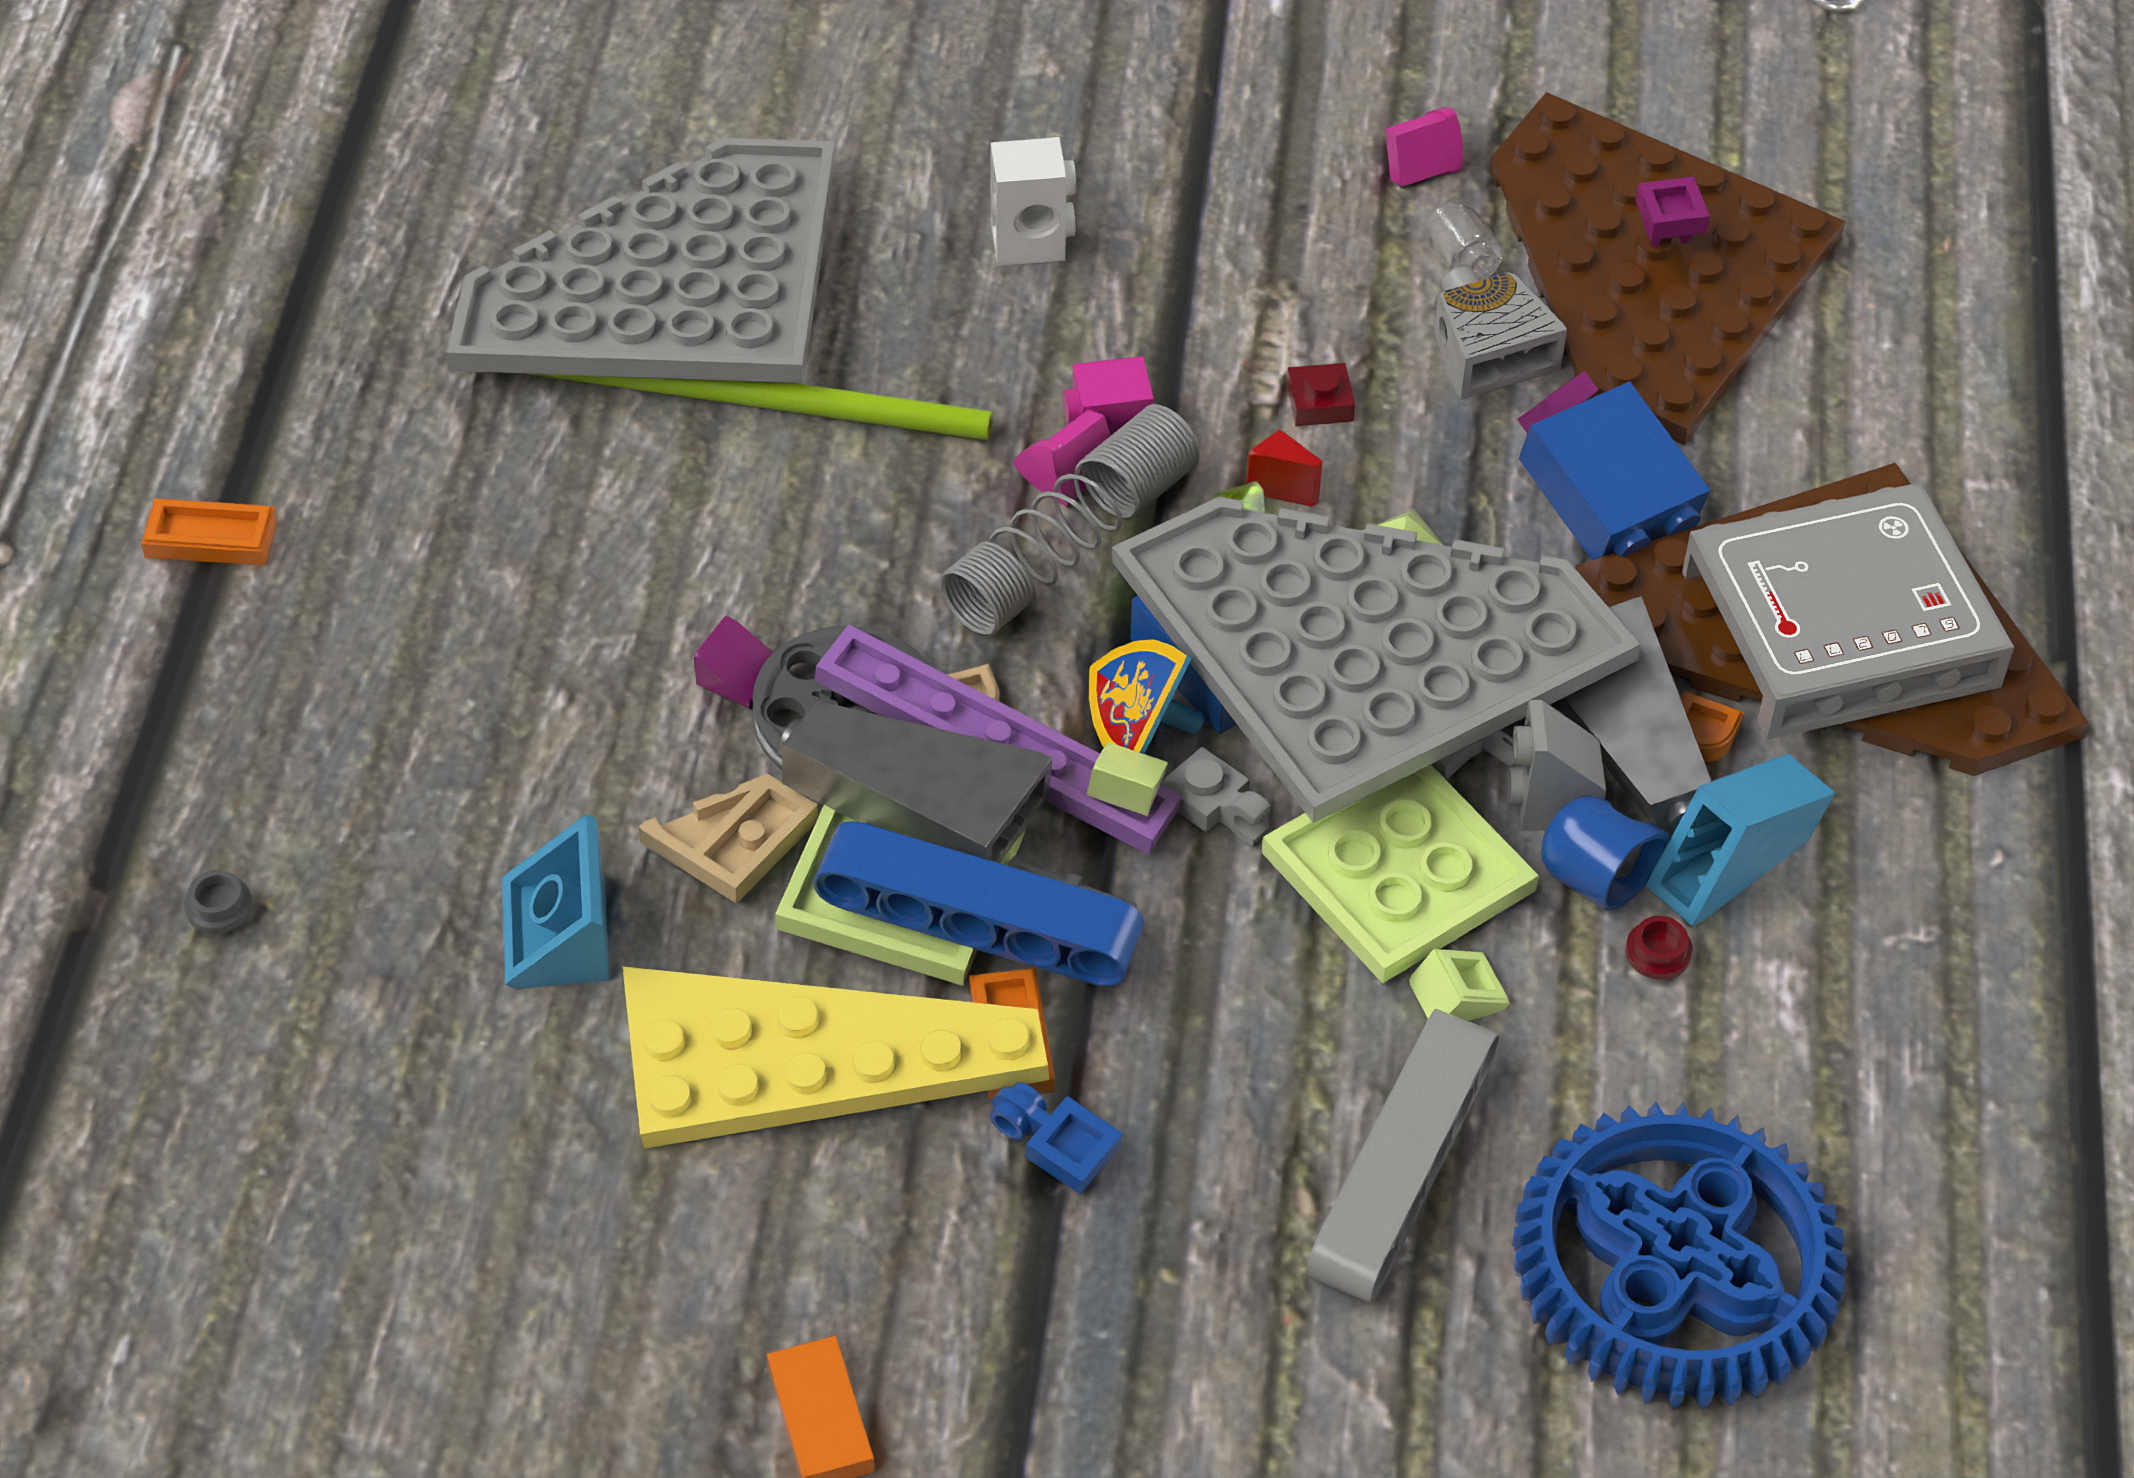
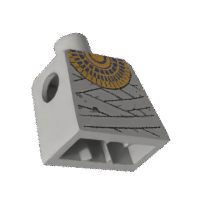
[1434,266,1567,400]

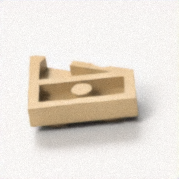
[638,774,819,904]

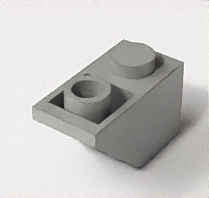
[1506,700,1606,831]

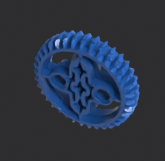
[1512,1102,1847,1411]

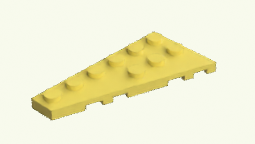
[622,966,1050,1149]

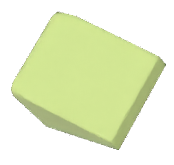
[1087,742,1168,816]
[1409,949,1510,1021]

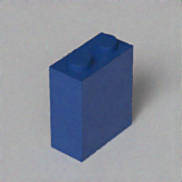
[1518,381,1710,560]

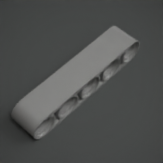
[1306,1008,1500,1303]

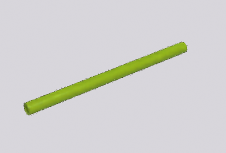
[527,373,993,441]

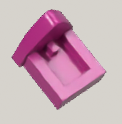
[1385,107,1463,187]
[1013,410,1110,507]

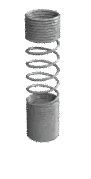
[941,404,1200,635]

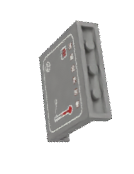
[1682,482,2014,740]

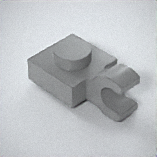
[1160,747,1271,846]

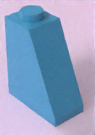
[1645,754,1836,926]

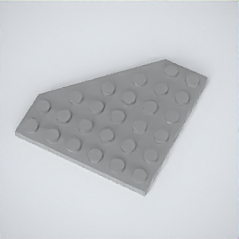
[446,138,836,383]
[1112,497,1641,823]

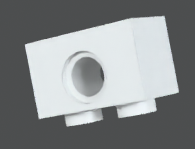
[990,137,1076,266]

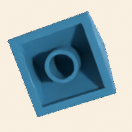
[502,814,610,989]

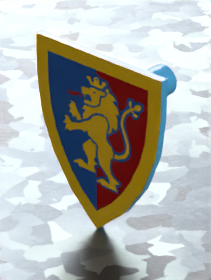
[1089,639,1204,754]

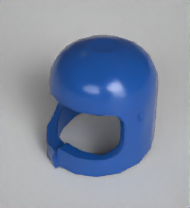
[1541,796,1671,911]

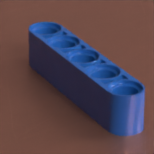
[813,821,1144,987]

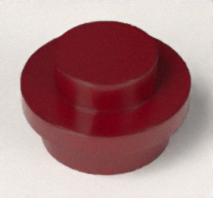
[1625,916,1693,980]

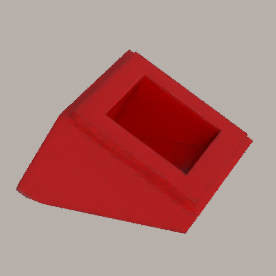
[1246,429,1323,507]

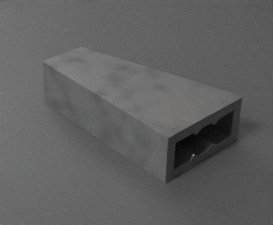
[1554,596,1711,832]
[778,701,1053,863]

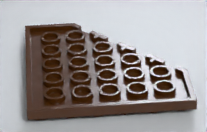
[1490,92,1845,445]
[1575,463,2088,776]

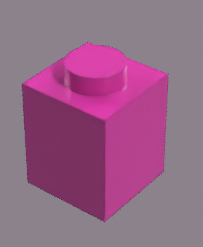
[1063,356,1154,435]

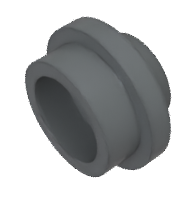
[184,870,252,934]

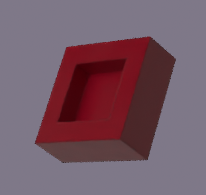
[1286,363,1355,426]

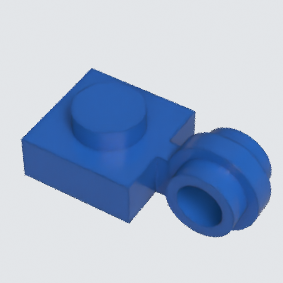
[989,1082,1123,1195]

